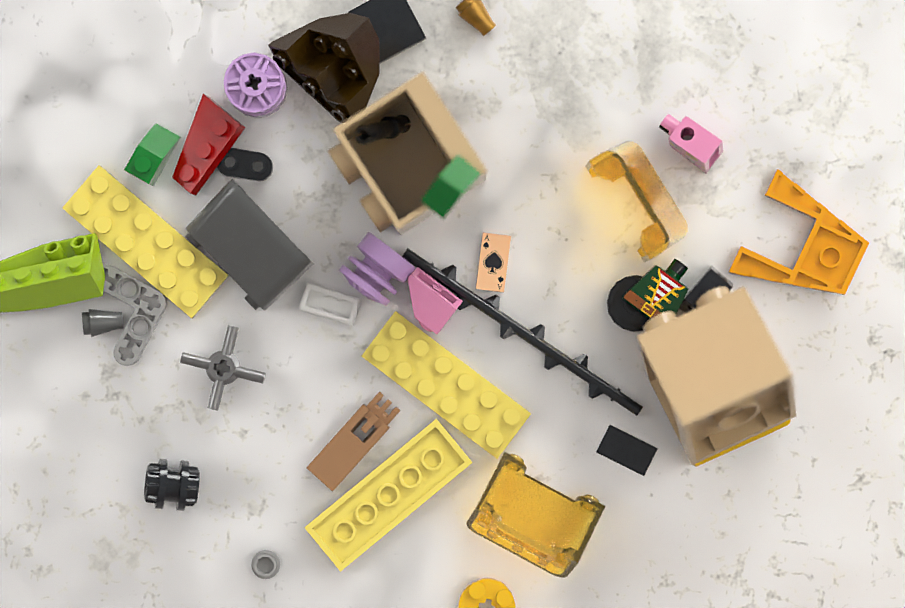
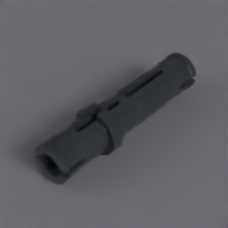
[355,114,411,145]

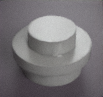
[251,550,280,579]

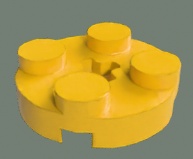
[458,578,515,608]

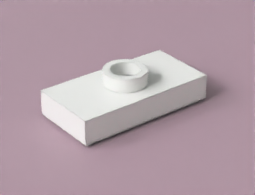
[298,282,361,326]

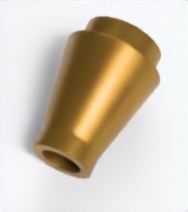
[455,0,496,36]

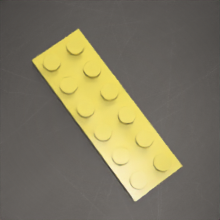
[62,165,229,319]
[361,311,531,459]
[304,418,473,572]

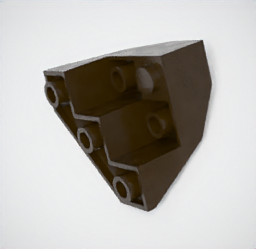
[268,13,380,123]

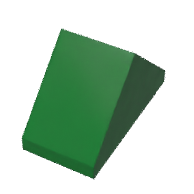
[420,155,481,220]

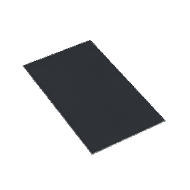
[596,425,658,476]

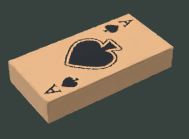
[476,232,511,293]

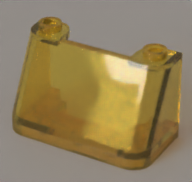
[585,141,688,262]
[466,452,605,578]

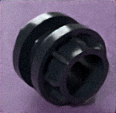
[144,459,200,511]

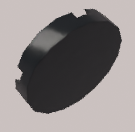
[607,275,650,332]

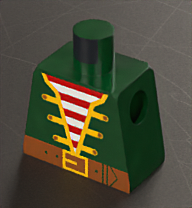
[621,258,688,319]

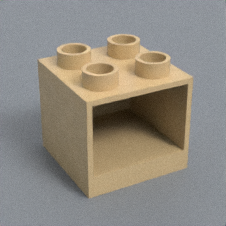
[328,72,487,235]
[637,286,796,465]

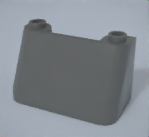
[185,179,314,311]

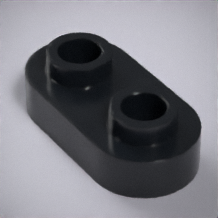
[217,148,273,181]

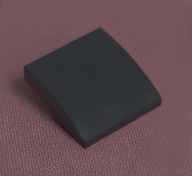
[348,0,426,64]

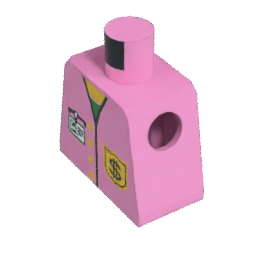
[659,114,723,173]

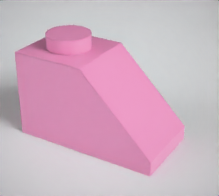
[408,267,463,334]

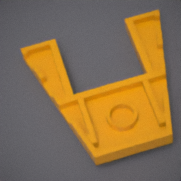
[729,169,869,295]

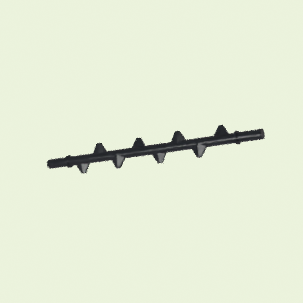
[402,248,643,416]

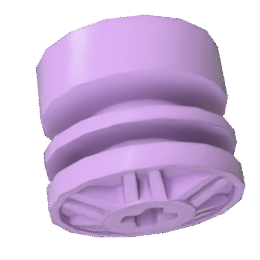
[223,53,288,118]
[339,232,415,306]

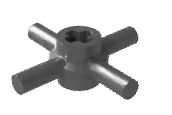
[180,325,266,411]

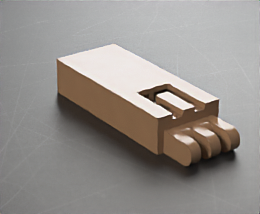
[306,392,401,492]

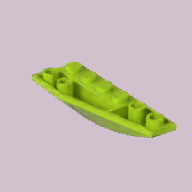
[0,233,105,313]

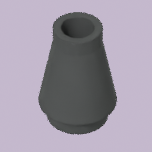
[82,309,124,337]

